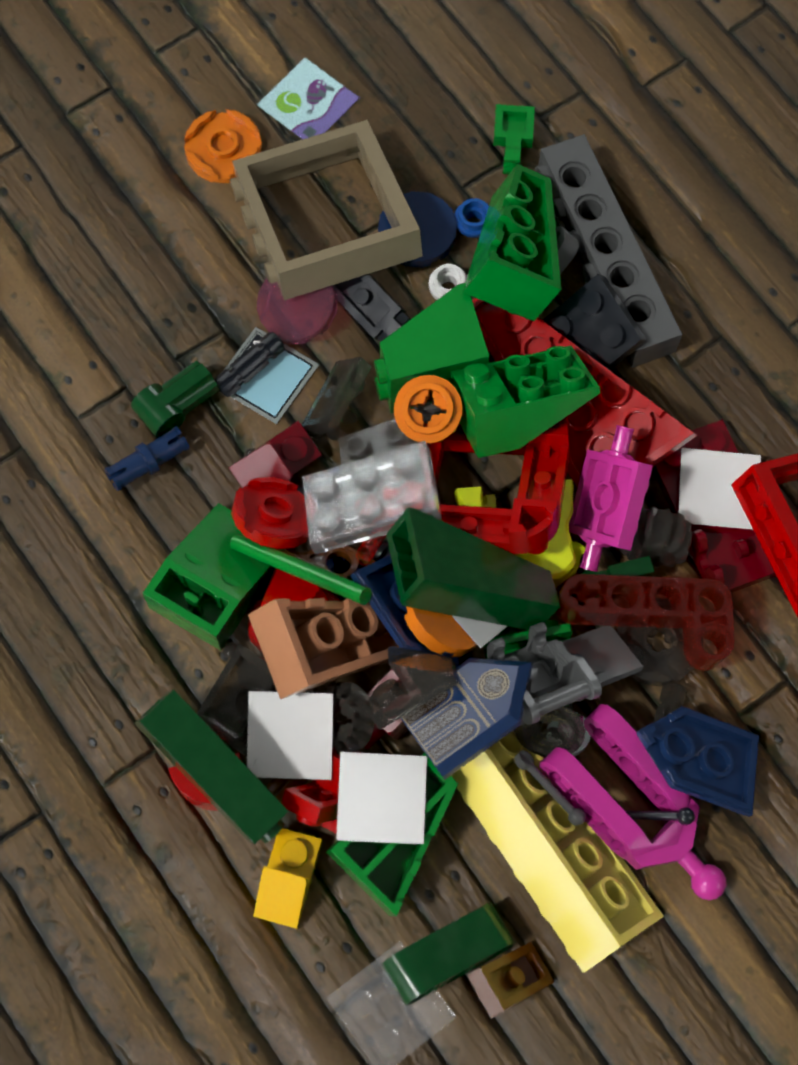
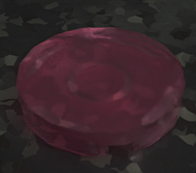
[257,278,338,344]

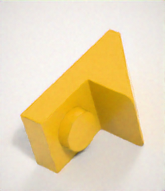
[253,828,323,929]

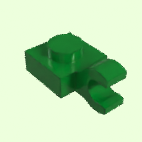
[493,104,535,175]

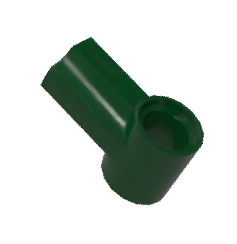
[131,360,219,438]

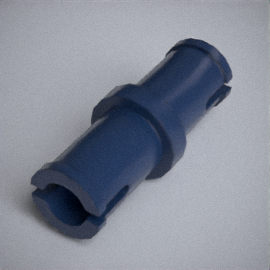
[104,427,190,491]

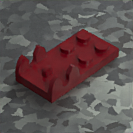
[652,419,776,600]

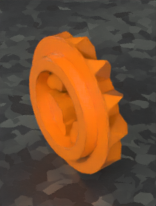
[394,375,463,444]

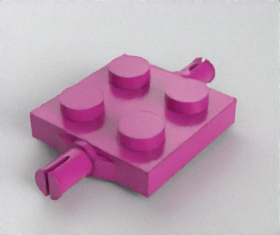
[569,425,653,572]

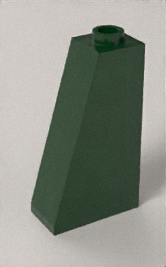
[386,507,561,630]
[134,689,289,844]

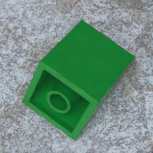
[374,282,489,414]

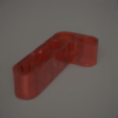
[556,574,735,671]

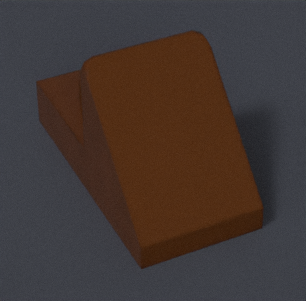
[467,941,554,1018]

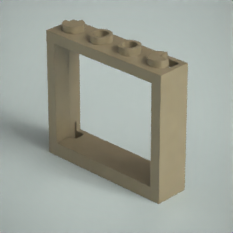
[230,120,423,300]

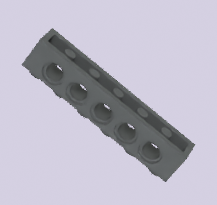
[535,134,682,368]

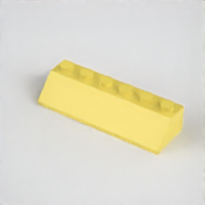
[451,723,664,973]

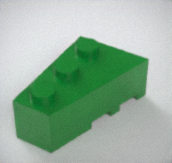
[326,752,458,917]

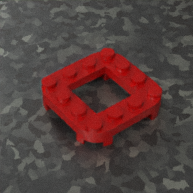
[384,402,569,554]

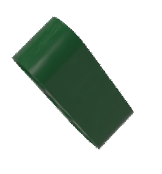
[382,903,515,1006]

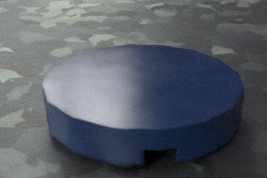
[378,191,457,268]

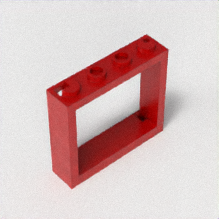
[731,453,798,618]

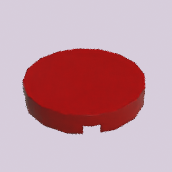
[231,477,318,549]

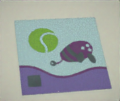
[257,58,359,139]

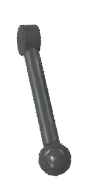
[514,750,586,826]

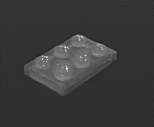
[302,441,442,554]

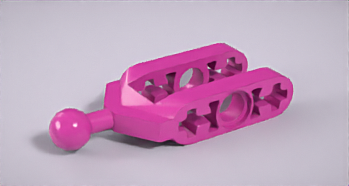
[539,704,727,901]

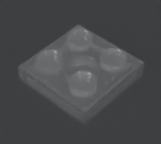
[326,941,456,1065]

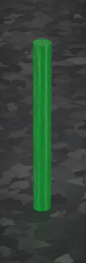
[230,534,372,605]

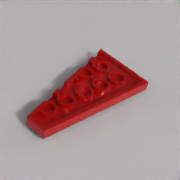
[472,298,698,488]

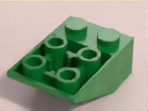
[451,346,600,458]
[142,503,275,651]

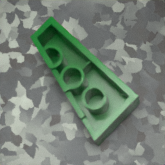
[463,164,561,321]

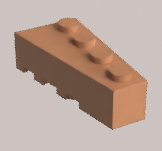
[248,598,407,700]

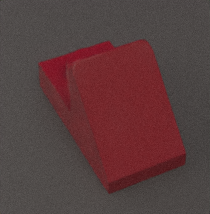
[228,420,322,488]

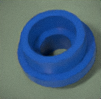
[454,198,489,238]

